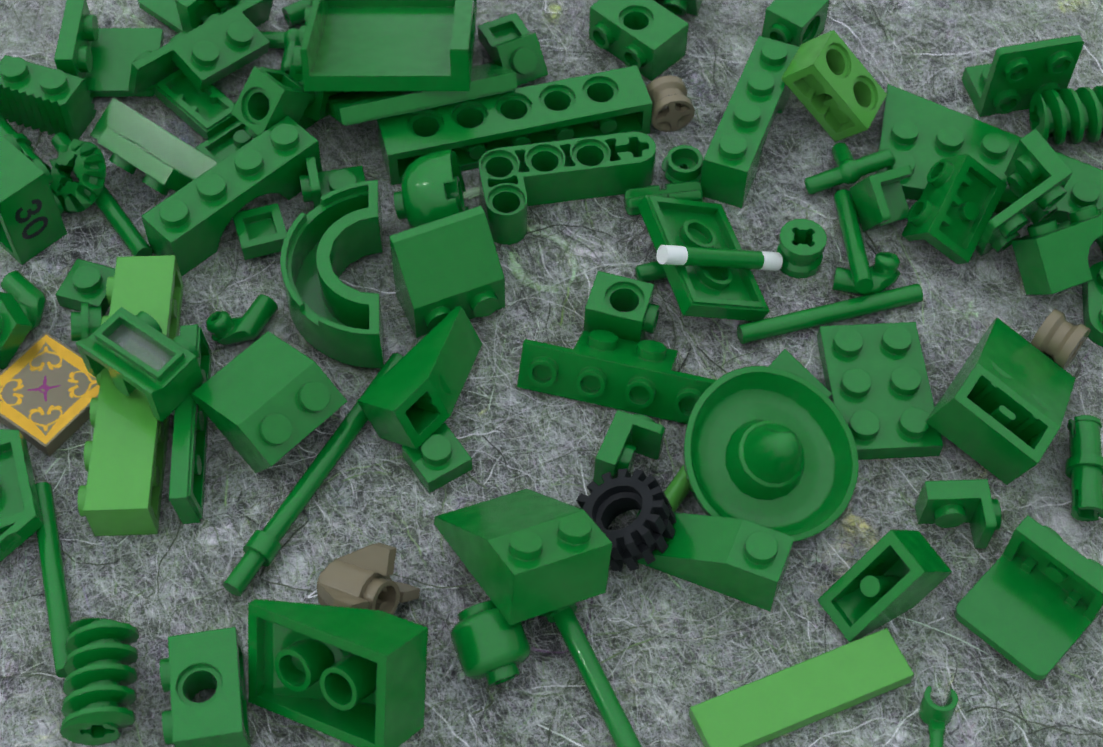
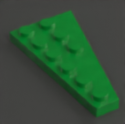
[875,84,1103,223]

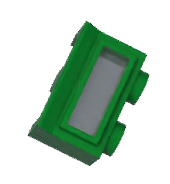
[76,307,204,422]

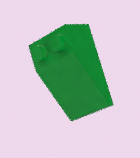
[434,489,612,625]
[248,599,428,747]

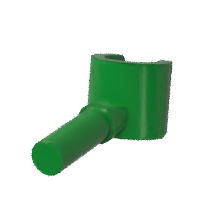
[918,686,958,747]

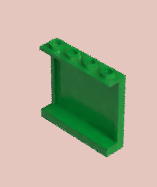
[294,0,477,91]

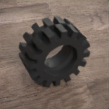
[576,468,676,572]

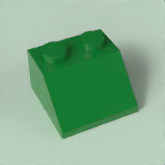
[389,206,505,338]
[190,331,347,473]

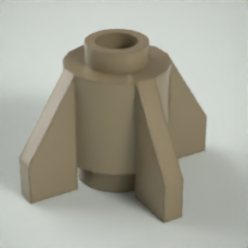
[317,542,420,615]

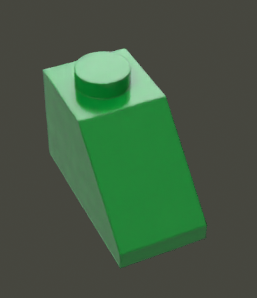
[817,530,952,642]

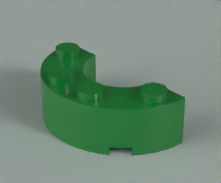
[280,180,384,368]

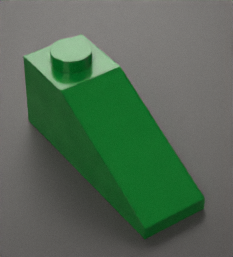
[635,510,795,611]

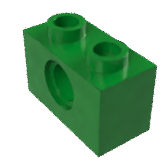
[589,0,689,81]
[160,627,251,747]

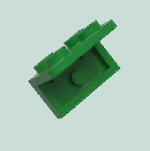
[954,515,1103,680]

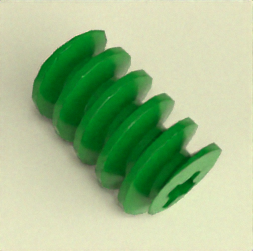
[1029,86,1103,145]
[60,618,139,746]

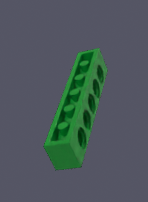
[377,65,653,186]

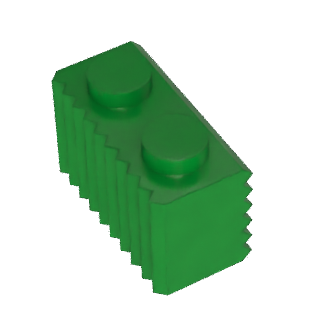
[0,55,97,140]

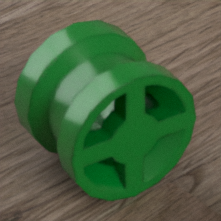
[776,219,827,279]

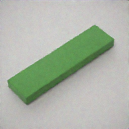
[689,628,914,747]

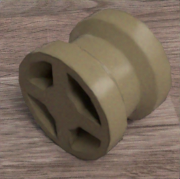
[646,75,695,132]
[1031,308,1091,370]

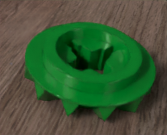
[49,139,106,213]

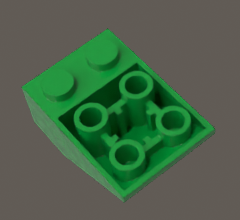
[925,318,1076,485]

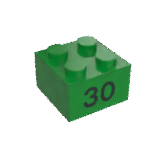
[0,134,67,265]

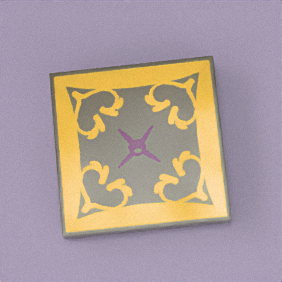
[0,332,100,457]

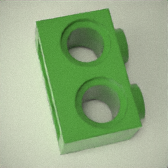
[781,30,887,142]

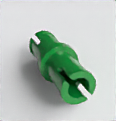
[1065,415,1103,521]

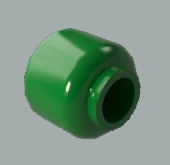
[450,600,531,687]

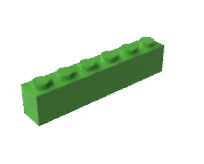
[77,255,184,536]

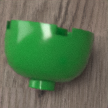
[394,149,469,228]

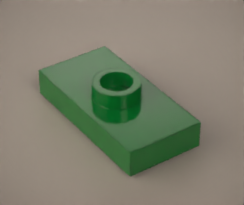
[152,69,238,140]

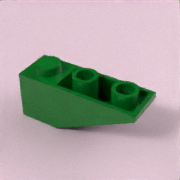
[357,306,482,449]

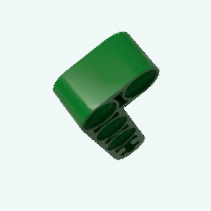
[479,132,656,245]

